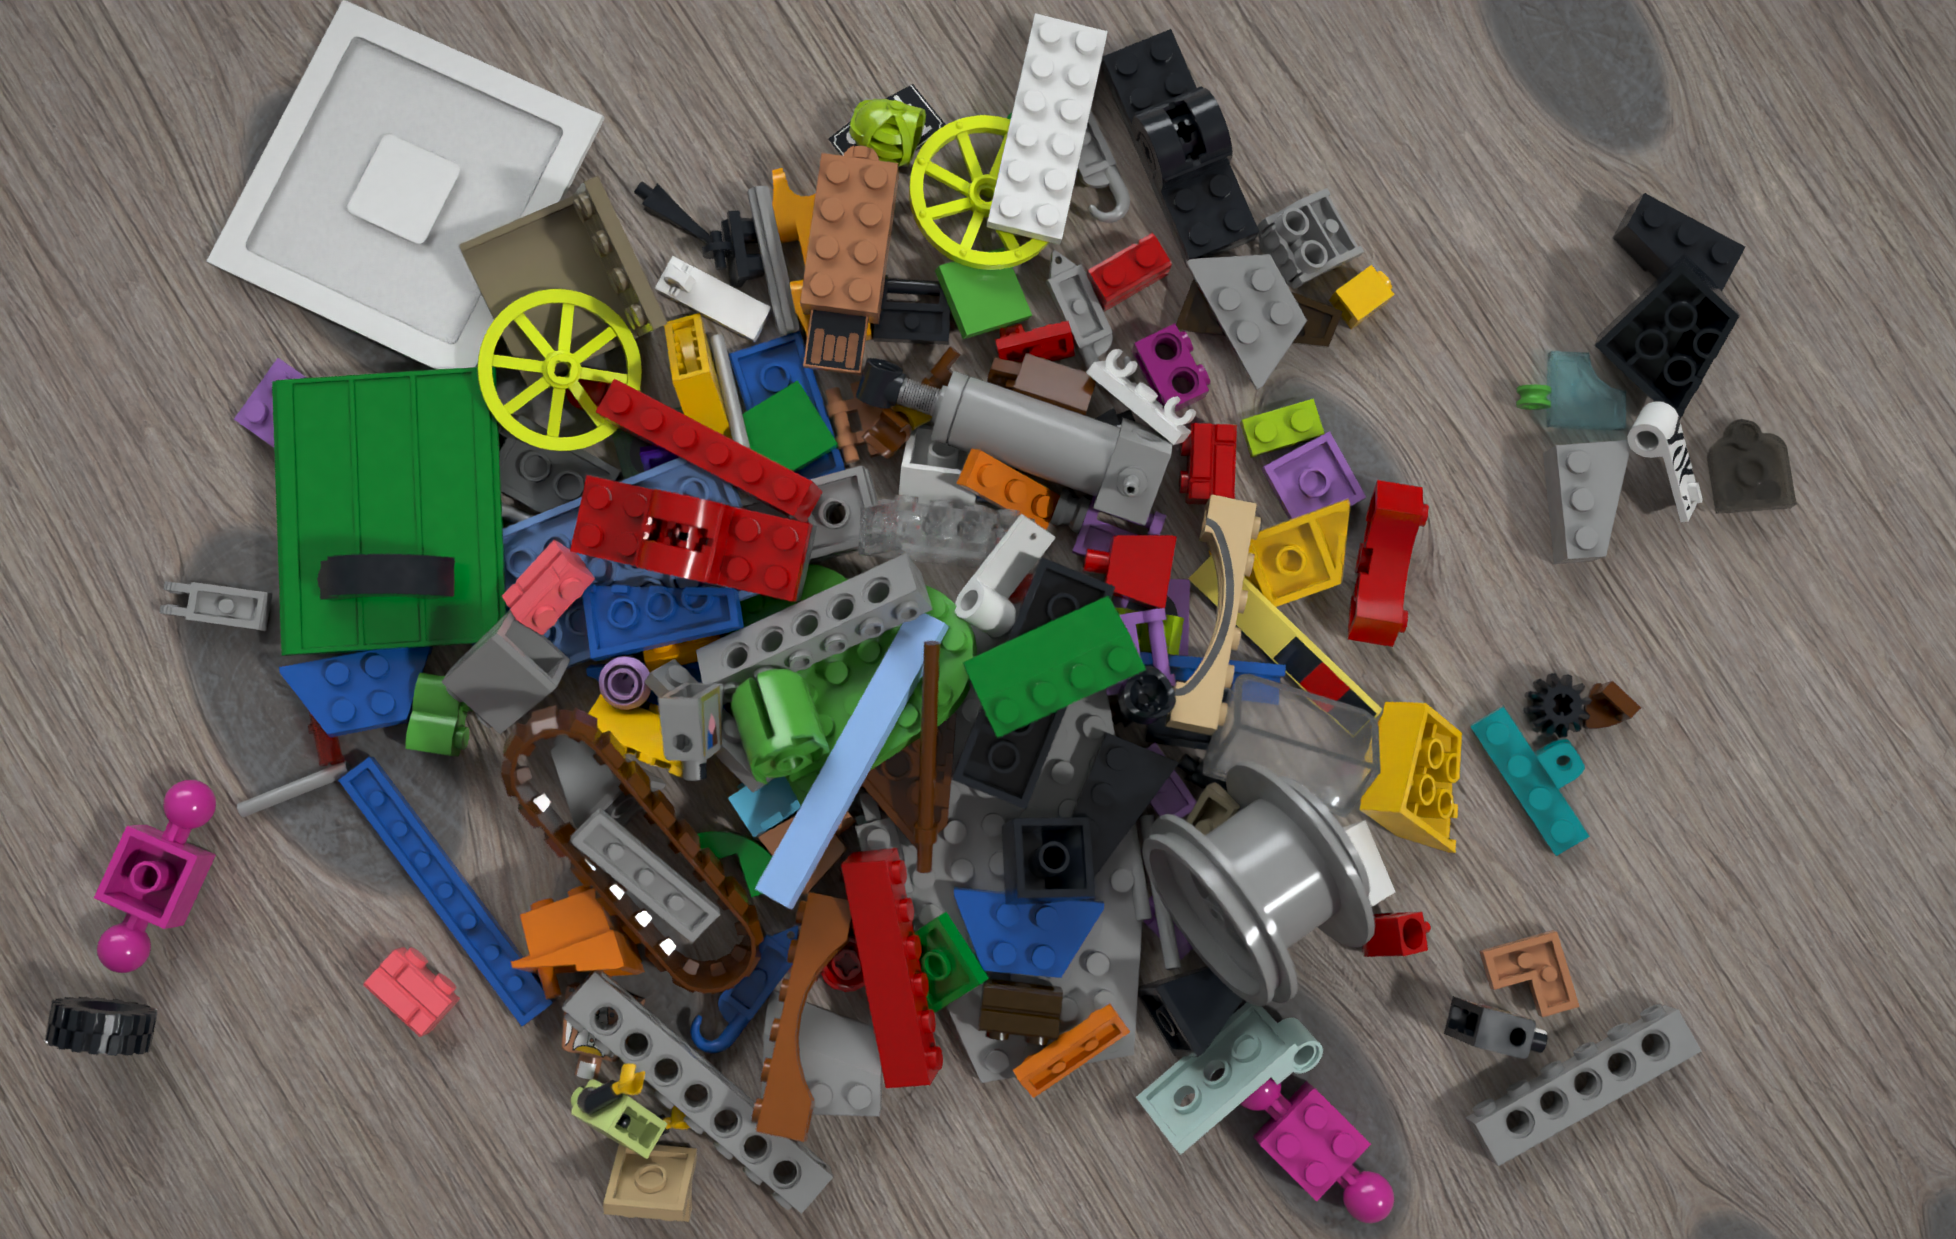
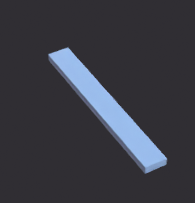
[755,613,949,909]

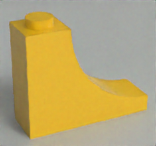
[664,313,733,440]

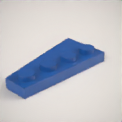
[582,584,744,661]

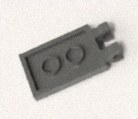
[498,415,622,513]

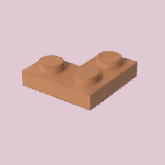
[1479,930,1580,1017]

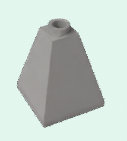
[551,734,667,829]

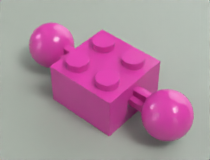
[94,780,216,973]
[1240,1078,1394,1223]

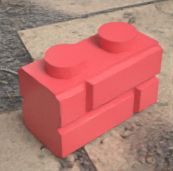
[502,540,595,635]
[363,947,460,1037]

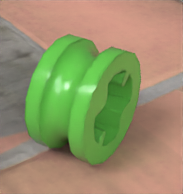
[1516,384,1552,410]

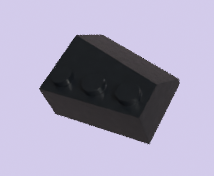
[1594,254,1740,420]

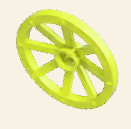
[909,115,1050,270]
[477,289,642,451]

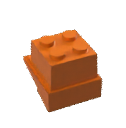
[511,885,645,999]

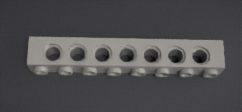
[562,970,833,1214]

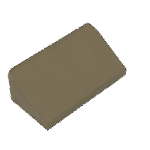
[1186,782,1240,836]

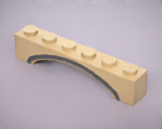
[1165,494,1261,735]

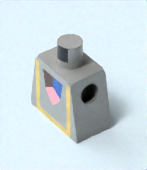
[658,683,723,781]

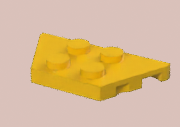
[1209,498,1350,607]

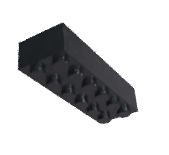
[952,557,1115,809]

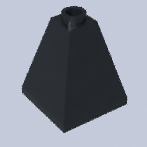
[1138,966,1243,1057]

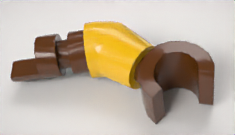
[861,346,961,459]

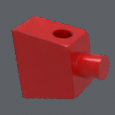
[1083,535,1177,609]

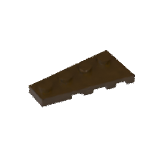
[1176,278,1343,348]

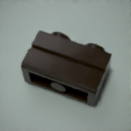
[978,978,1063,1045]

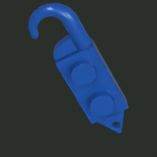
[690,925,799,1054]

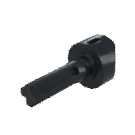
[1112,666,1176,727]

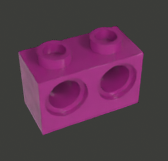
[1131,323,1211,412]

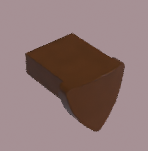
[1583,681,1641,729]

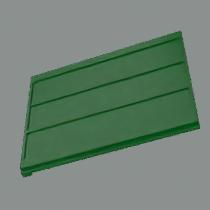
[272,367,506,656]

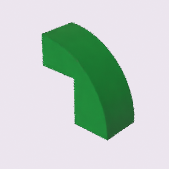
[698,831,773,897]

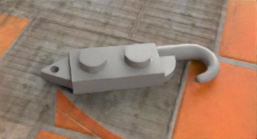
[1045,250,1132,389]

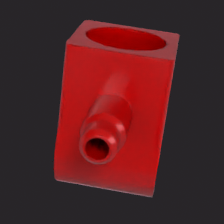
[1362,912,1431,957]

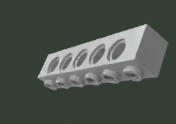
[696,553,933,705]
[1465,1004,1702,1166]

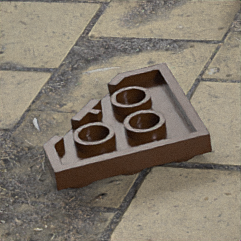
[862,712,957,849]

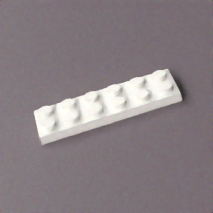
[986,13,1108,245]

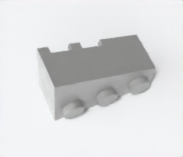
[1543,440,1630,564]

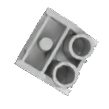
[1258,188,1364,289]

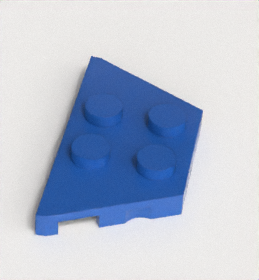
[279,647,433,738]
[954,887,1105,978]

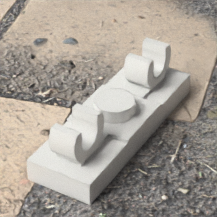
[1086,349,1196,445]

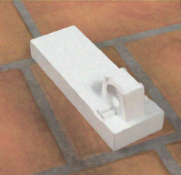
[655,256,773,343]

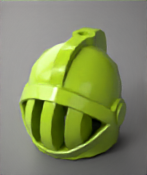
[849,99,926,168]

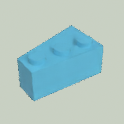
[728,776,801,837]

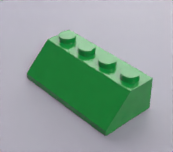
[962,596,1146,738]

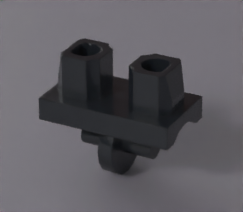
[702,210,765,288]

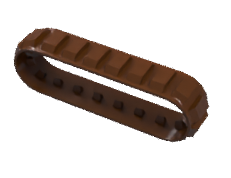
[501,705,764,994]

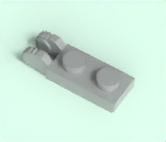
[159,581,272,631]

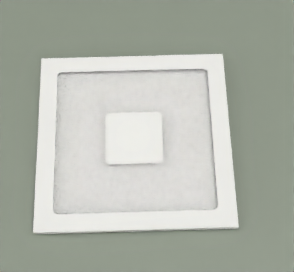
[206,0,605,370]

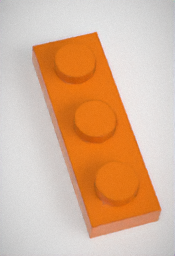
[956,448,1060,530]
[1013,1003,1130,1098]

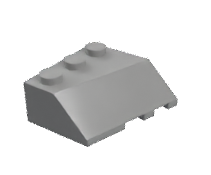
[762,990,883,1117]

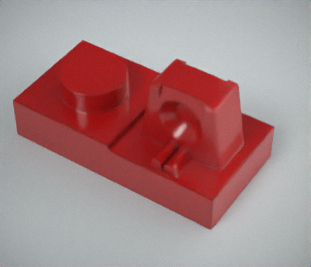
[995,320,1075,362]

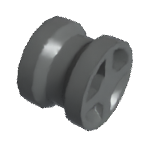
[1050,488,1092,534]

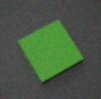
[935,247,1032,339]

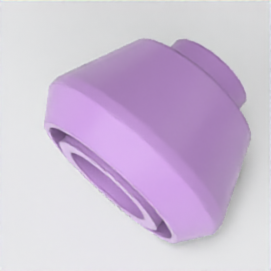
[599,656,651,710]

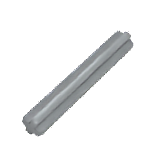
[747,186,800,335]

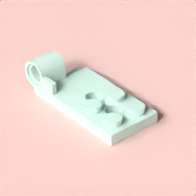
[1136,1002,1323,1155]

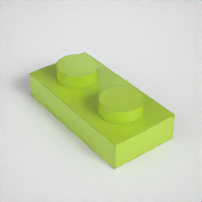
[1240,398,1325,458]

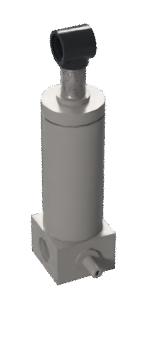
[856,358,1173,526]

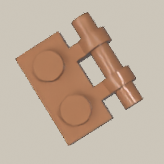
[825,381,906,464]

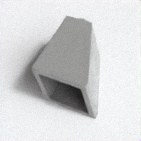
[442,610,570,734]

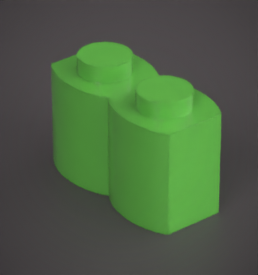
[406,673,473,757]

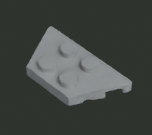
[1185,254,1307,390]

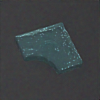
[1546,351,1626,431]

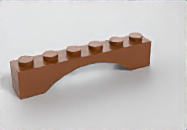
[751,892,853,1142]

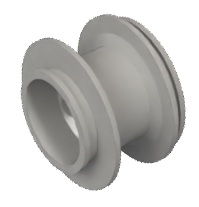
[1142,761,1375,1006]

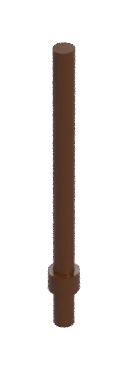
[913,640,940,873]

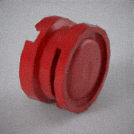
[821,935,865,992]

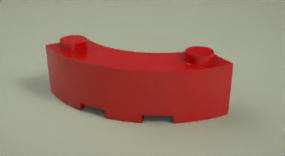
[1348,480,1429,647]

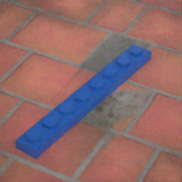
[338,757,556,1027]

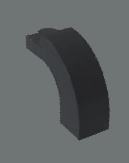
[317,554,455,601]

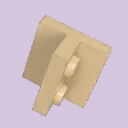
[603,1144,697,1222]

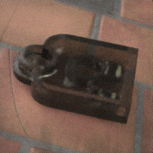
[1707,419,1797,514]

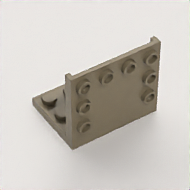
[458,176,668,387]

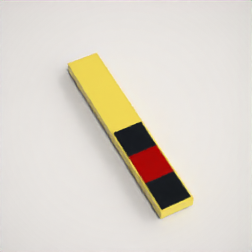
[1189,555,1382,738]

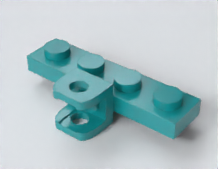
[1470,705,1590,856]

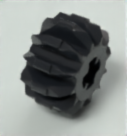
[1523,673,1592,738]

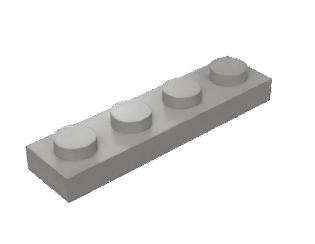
[644,659,774,793]
[571,807,720,943]

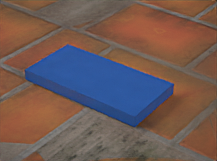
[728,331,846,480]

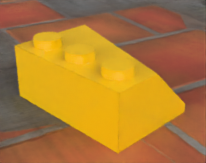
[588,694,682,777]
[1359,702,1462,853]

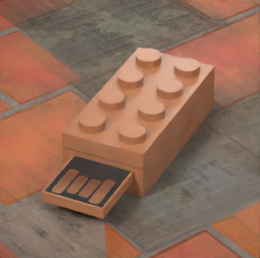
[800,146,899,375]

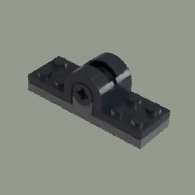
[1100,29,1259,268]

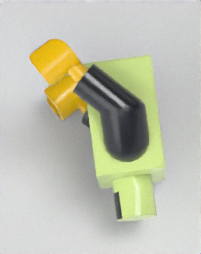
[571,1063,690,1159]

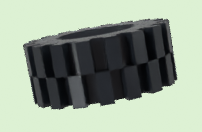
[44,997,158,1056]

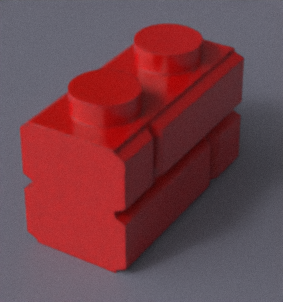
[1086,233,1172,312]
[1179,423,1237,505]

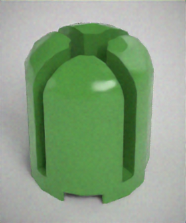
[731,669,831,784]

